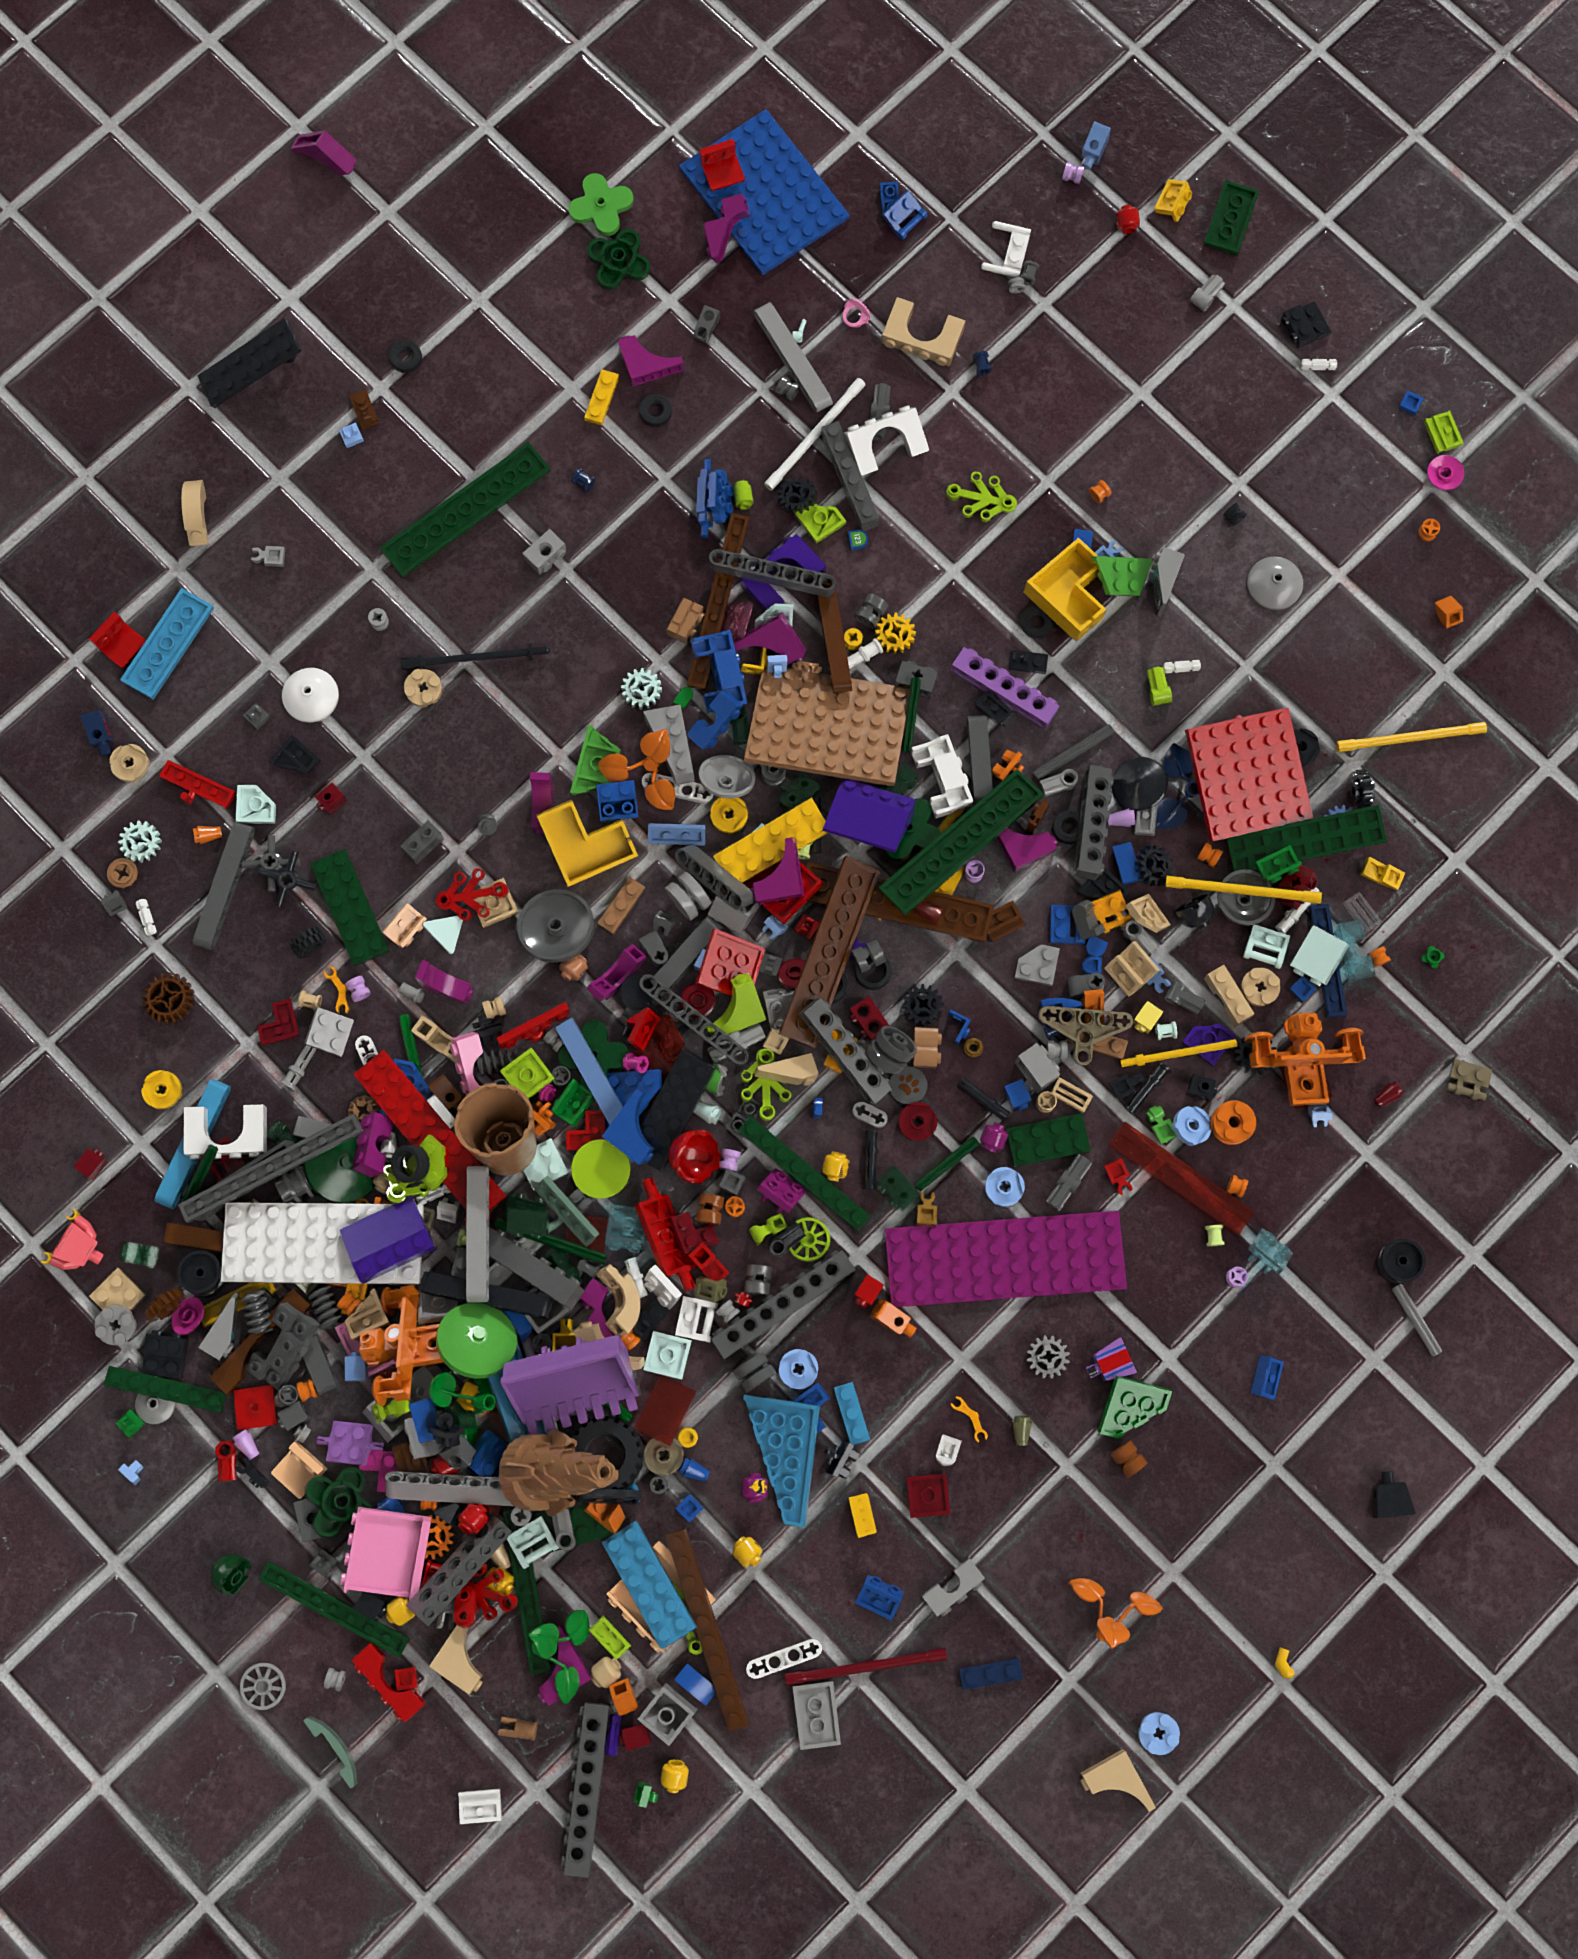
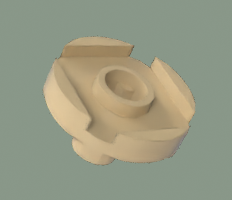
[404,669,442,707]
[110,744,150,783]
[1241,968,1280,1007]

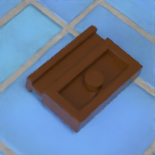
[1025,799,1050,835]
[987,900,1026,943]
[391,1441,430,1473]

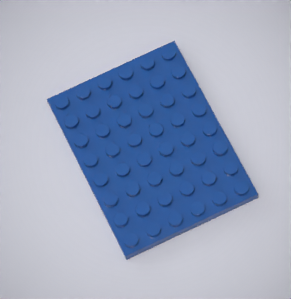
[679,109,850,276]

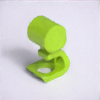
[749,1213,788,1246]
[371,1399,411,1424]

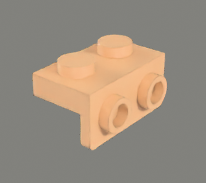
[382,903,427,948]

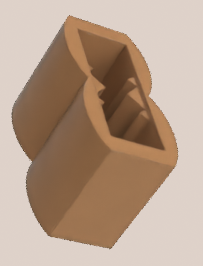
[913,1027,942,1069]

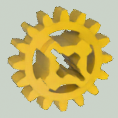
[875,613,916,654]

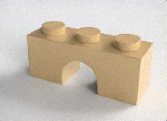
[1204,965,1254,1027]
[411,1015,457,1063]

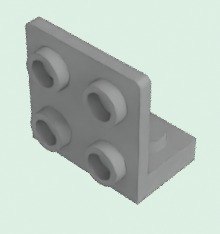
[763,987,794,1031]
[404,1410,446,1459]

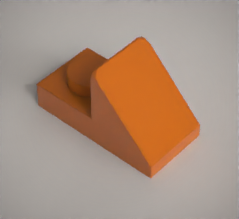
[1081,989,1104,1025]
[584,1503,626,1534]

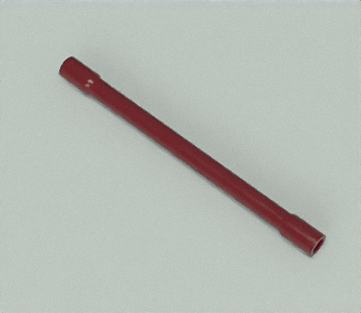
[785,1648,947,1686]

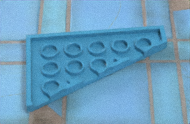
[743,1394,820,1527]

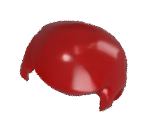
[668,1129,721,1184]

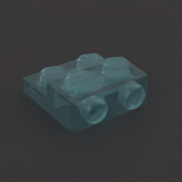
[605,1204,647,1253]

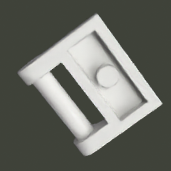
[675,1296,718,1343]

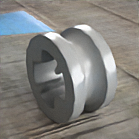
[1008,277,1025,294]

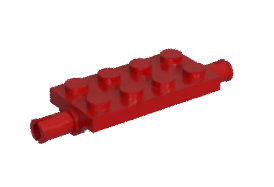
[634,1177,696,1292]

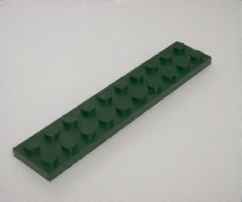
[380,442,551,578]
[879,769,1044,916]

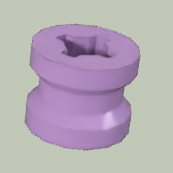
[1226,1267,1248,1288]

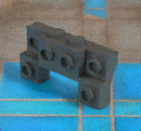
[245,1302,320,1391]

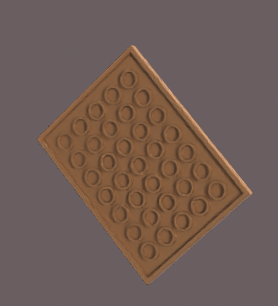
[744,667,910,787]

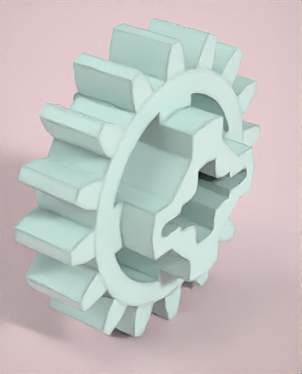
[621,668,662,710]
[118,821,162,863]

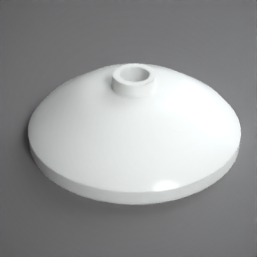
[282,668,339,723]

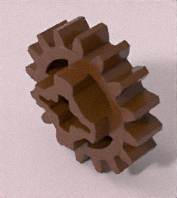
[144,1288,186,1323]

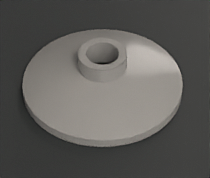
[135,1394,175,1424]

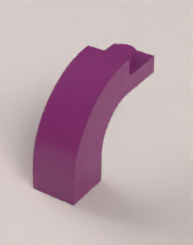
[586,944,647,1002]

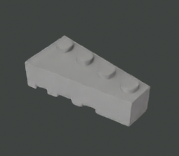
[643,705,695,785]

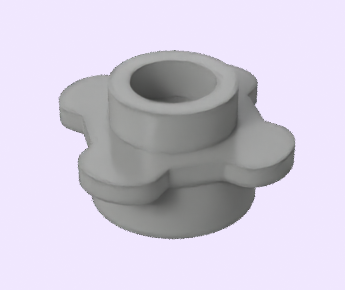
[293,1423,311,1443]

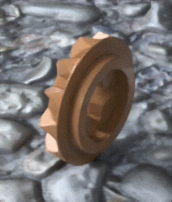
[792,660,822,673]
[107,858,138,888]
[348,1095,380,1125]

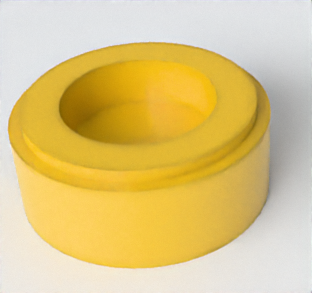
[678,1428,698,1448]

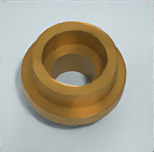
[964,1038,983,1058]

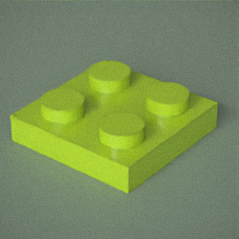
[500,1048,555,1099]

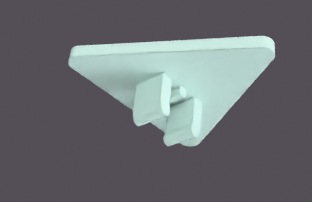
[423,916,463,954]

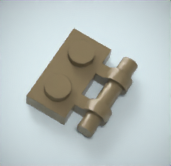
[1446,1059,1493,1101]

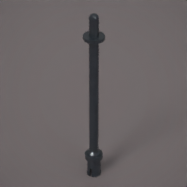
[401,643,550,670]

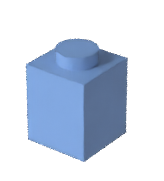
[345,1352,368,1382]

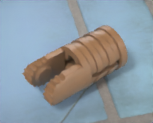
[498,1717,538,1741]

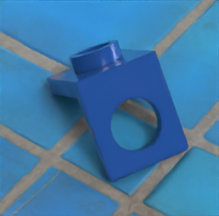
[948,1009,971,1046]

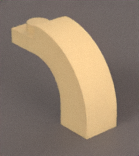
[181,480,209,546]
[596,1264,640,1337]

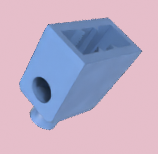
[1081,121,1111,170]

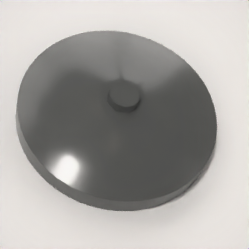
[517,889,595,963]

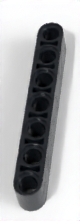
[419,1271,553,1319]

